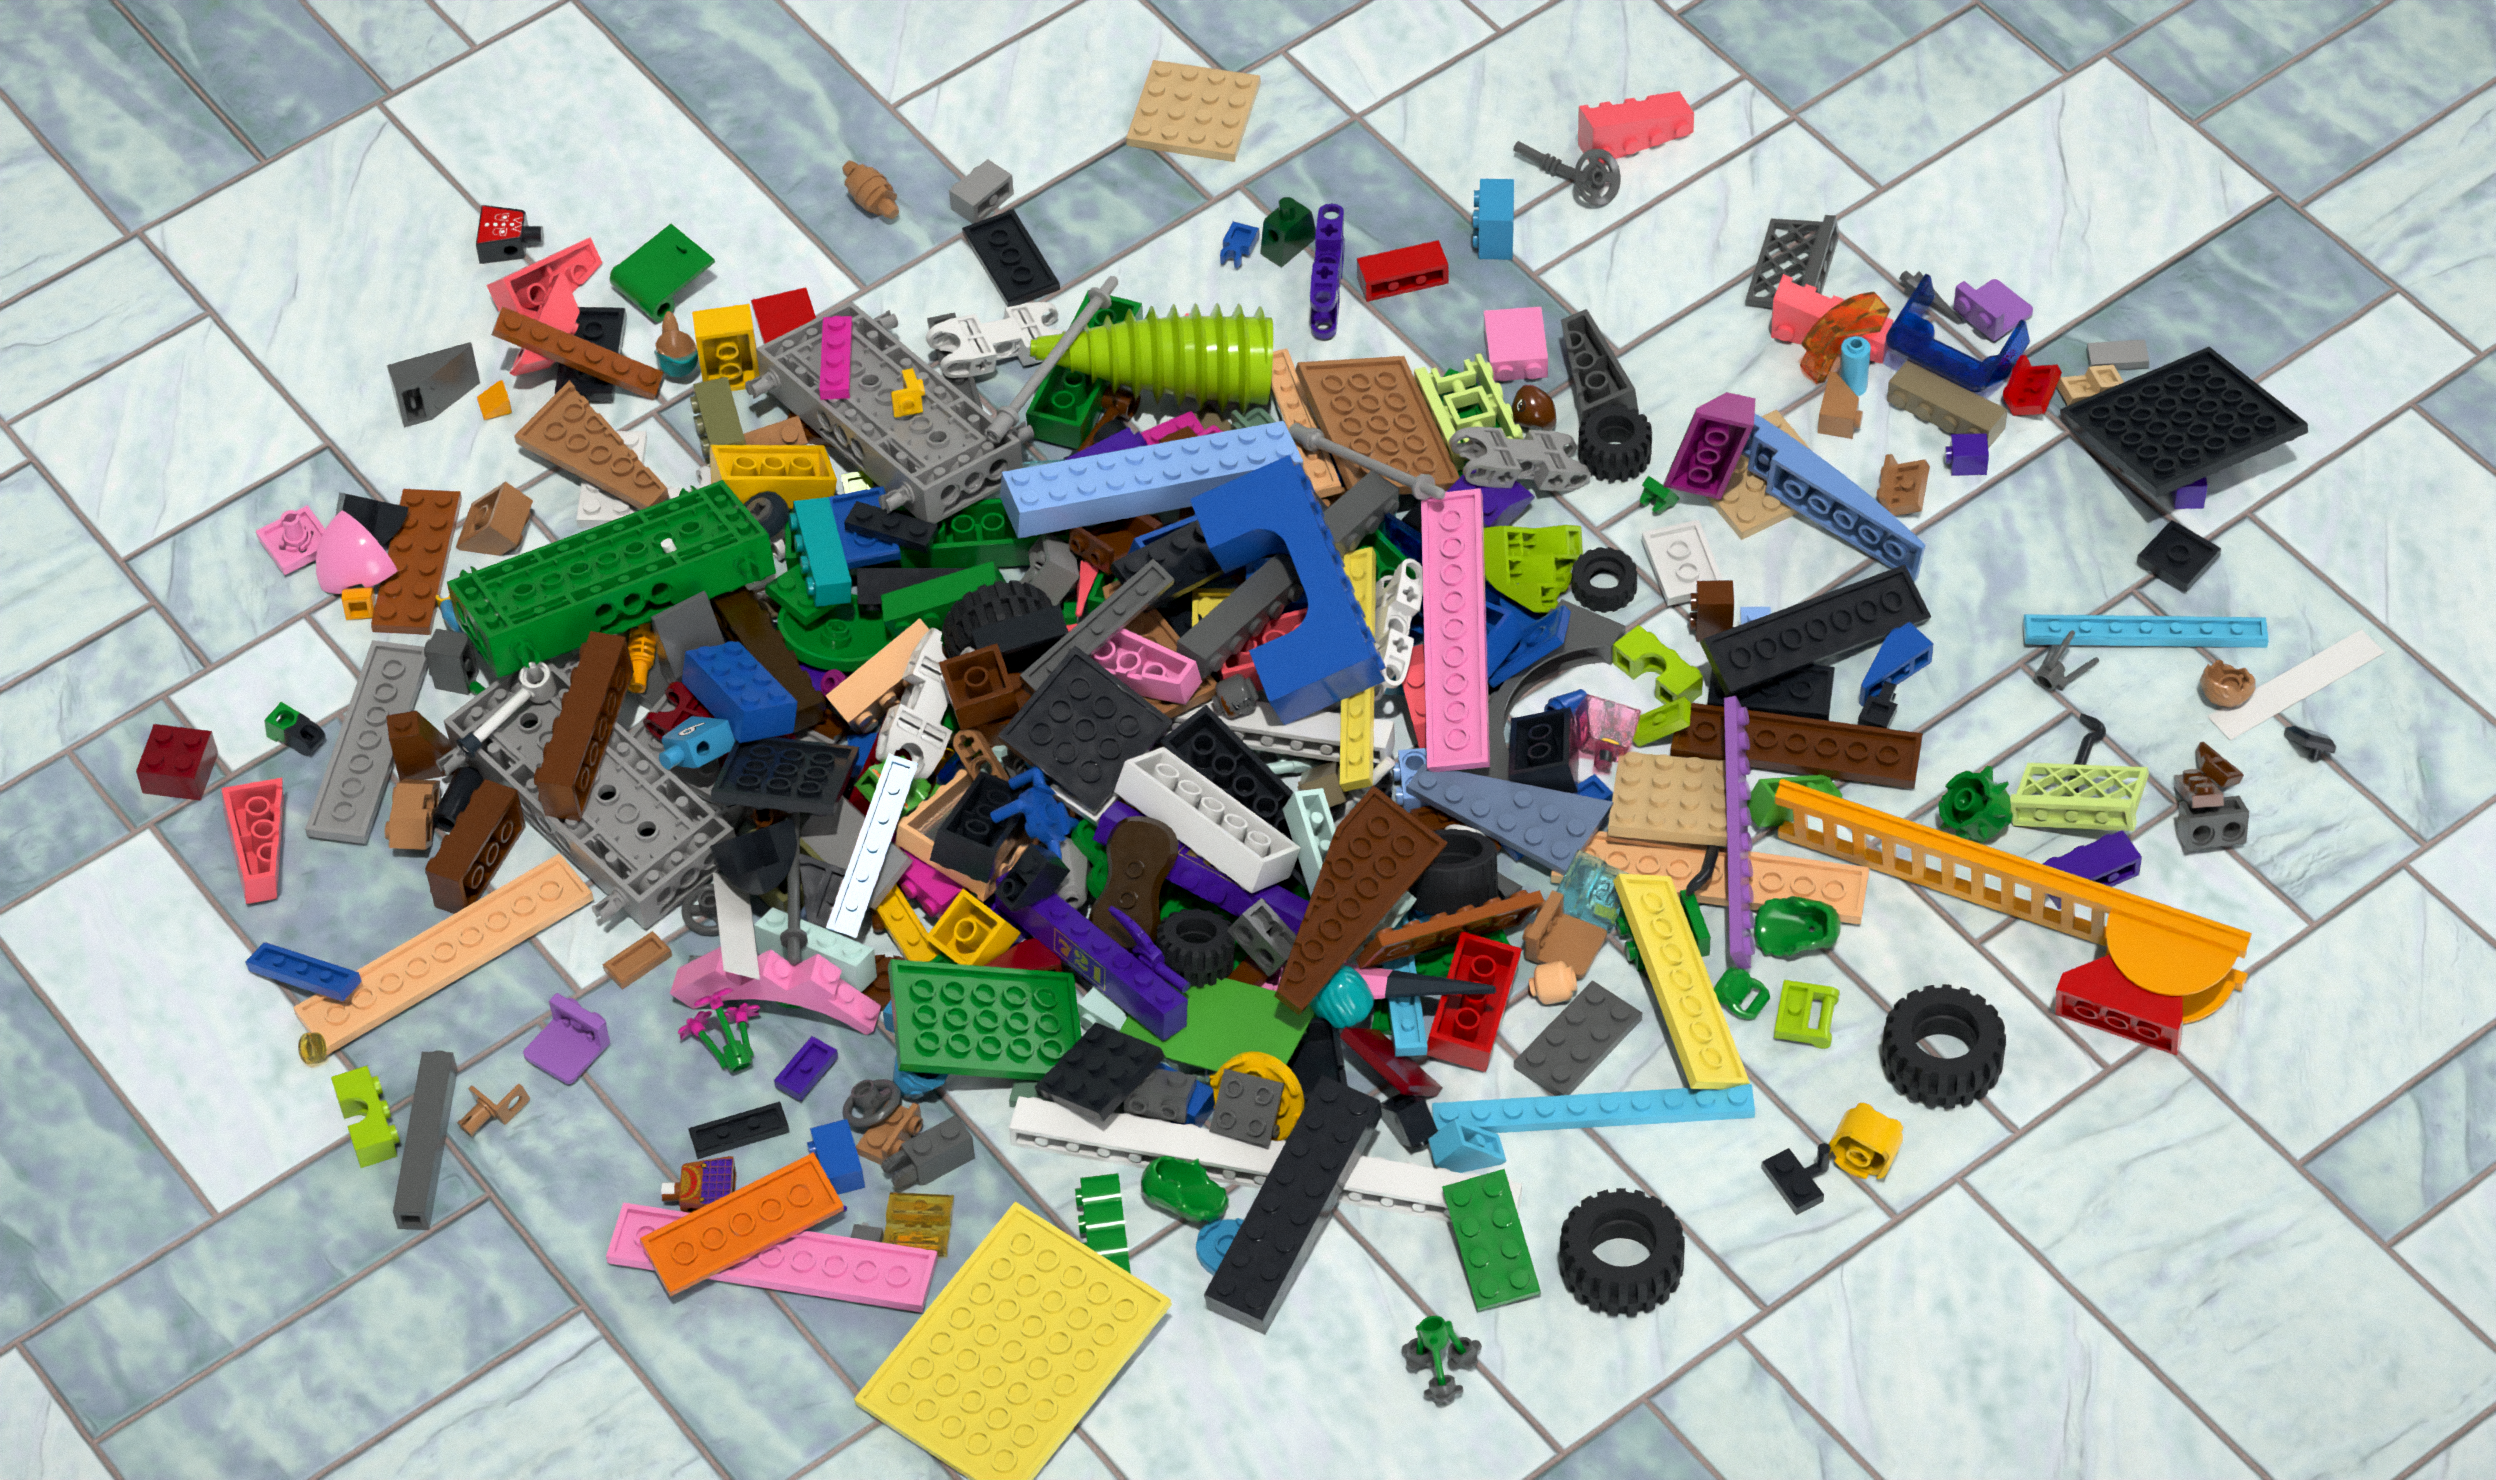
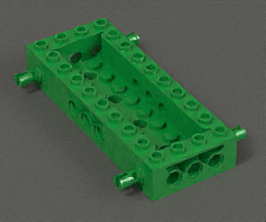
[447,480,776,678]

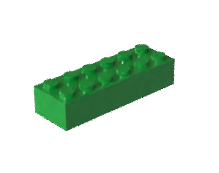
[1026,290,1143,449]

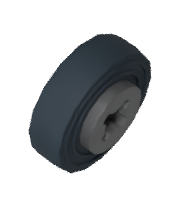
[744,491,790,539]

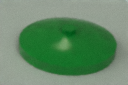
[776,594,894,671]

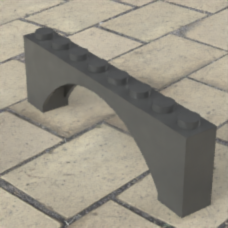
[1456,599,1626,782]

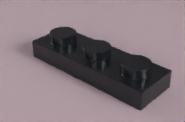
[844,501,939,554]

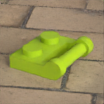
[1774,980,1840,1049]

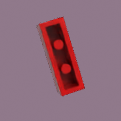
[1357,240,1449,302]

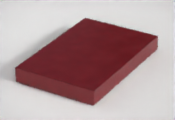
[1340,1027,1443,1097]

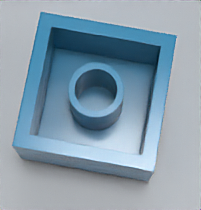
[1473,179,1514,260]

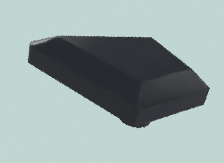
[2284,726,2336,760]

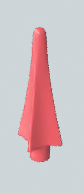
[1075,560,1100,617]

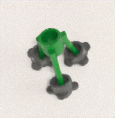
[1401,1316,1482,1403]

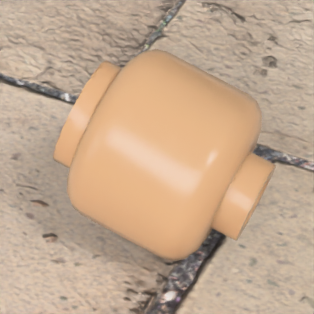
[1529,961,1577,1005]

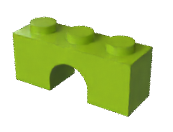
[1612,625,1703,705]
[331,1065,400,1168]

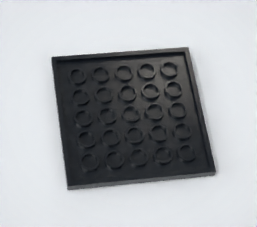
[2060,346,2308,498]

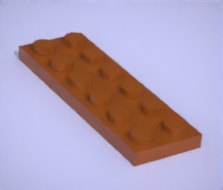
[371,489,462,635]
[1355,890,1544,970]

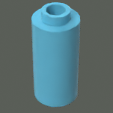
[1839,336,1871,396]

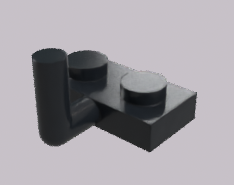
[1761,1143,1831,1215]

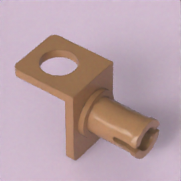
[457,1084,530,1137]

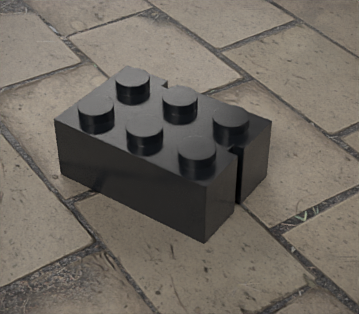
[972,604,1068,674]
[1287,1017,1348,1107]

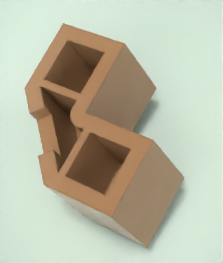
[385,779,440,850]

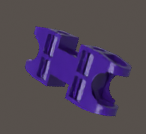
[1310,203,1345,339]

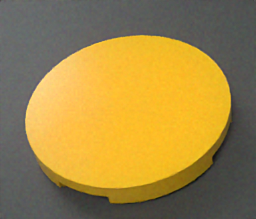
[1213,1051,1304,1141]

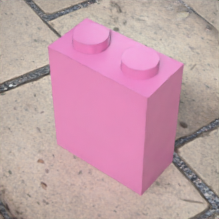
[1484,307,1548,381]

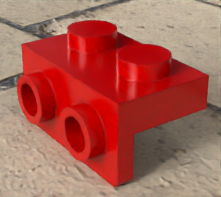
[2003,355,2062,416]

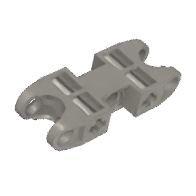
[1449,427,1591,491]

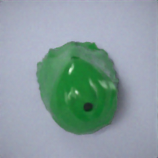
[1754,896,1841,956]
[1141,1156,1229,1223]

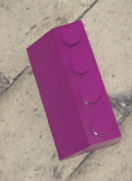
[1663,392,1756,500]

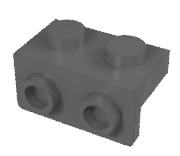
[1124,1068,1197,1123]

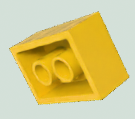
[692,304,760,391]

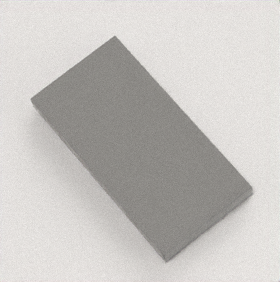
[800,795,913,910]

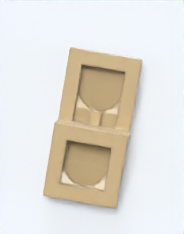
[2057,365,2124,406]

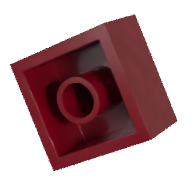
[136,724,218,801]

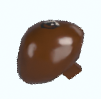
[1511,385,1557,431]

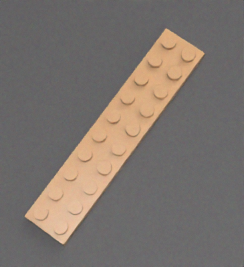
[1551,831,1869,925]
[293,853,594,1055]

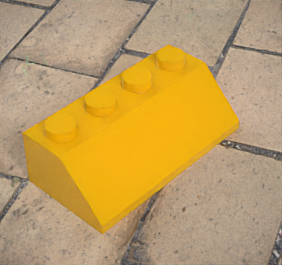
[710,445,837,509]

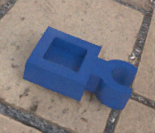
[1220,221,1260,268]

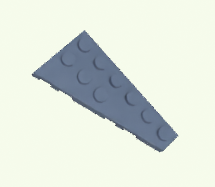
[1406,764,1614,877]

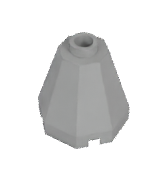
[1037,836,1091,910]

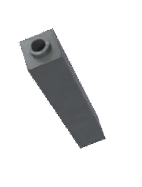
[393,1050,458,1230]

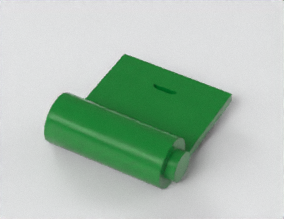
[609,224,715,322]

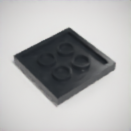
[1034,1022,1165,1122]

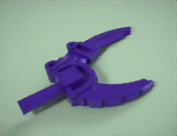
[1108,906,1190,993]

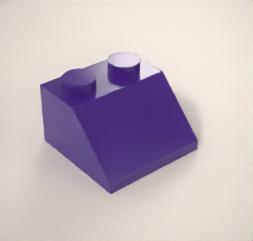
[1447,469,1535,528]

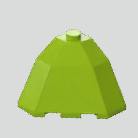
[1484,525,1583,613]

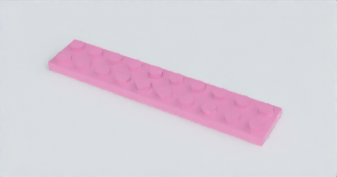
[1421,489,1490,772]
[606,1202,938,1313]

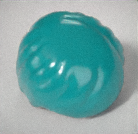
[1310,965,1374,1029]

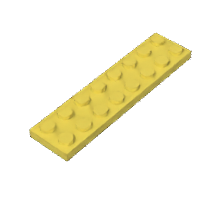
[1613,874,1750,1090]

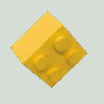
[925,889,1021,966]

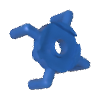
[990,767,1079,860]

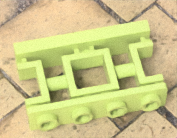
[1414,353,1523,471]

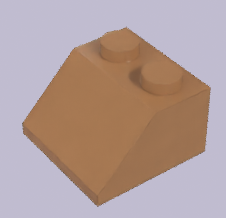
[456,481,533,556]

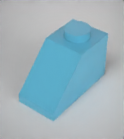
[1428,1119,1507,1173]

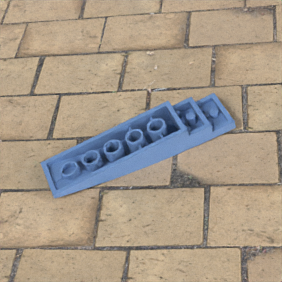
[1741,413,1926,582]

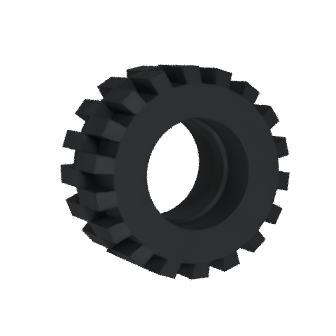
[1578,404,1652,482]
[1156,908,1235,987]

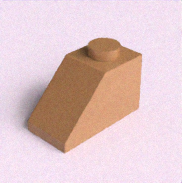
[1818,371,1863,439]

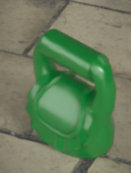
[1713,966,1770,1020]

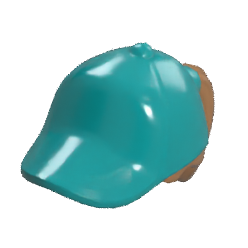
[654,311,698,377]

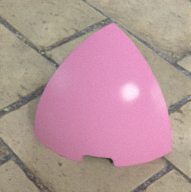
[316,510,398,594]

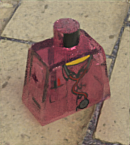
[1576,694,1641,770]

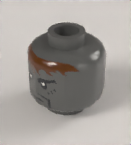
[1212,674,1259,719]

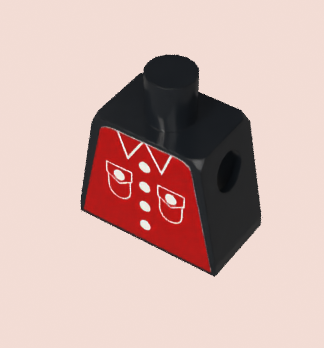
[476,205,544,264]

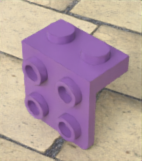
[1953,279,2033,341]
[523,993,610,1084]

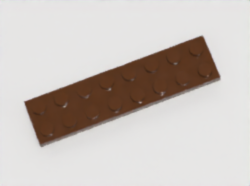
[1670,702,1923,789]

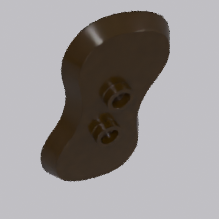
[1089,816,1179,954]

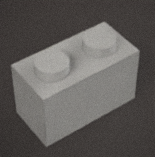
[949,159,1014,224]

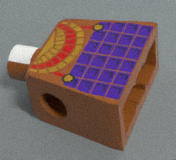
[661,1156,737,1213]

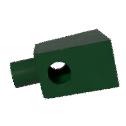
[1260,197,1316,268]

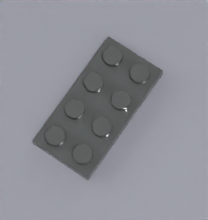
[1514,980,1642,1096]

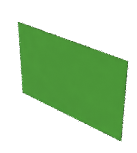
[1119,978,1315,1072]

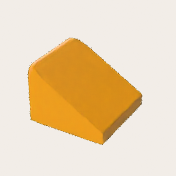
[477,380,512,420]

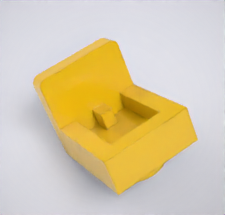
[891,368,925,418]

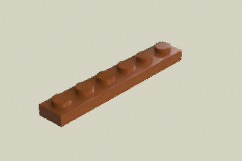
[491,306,664,400]

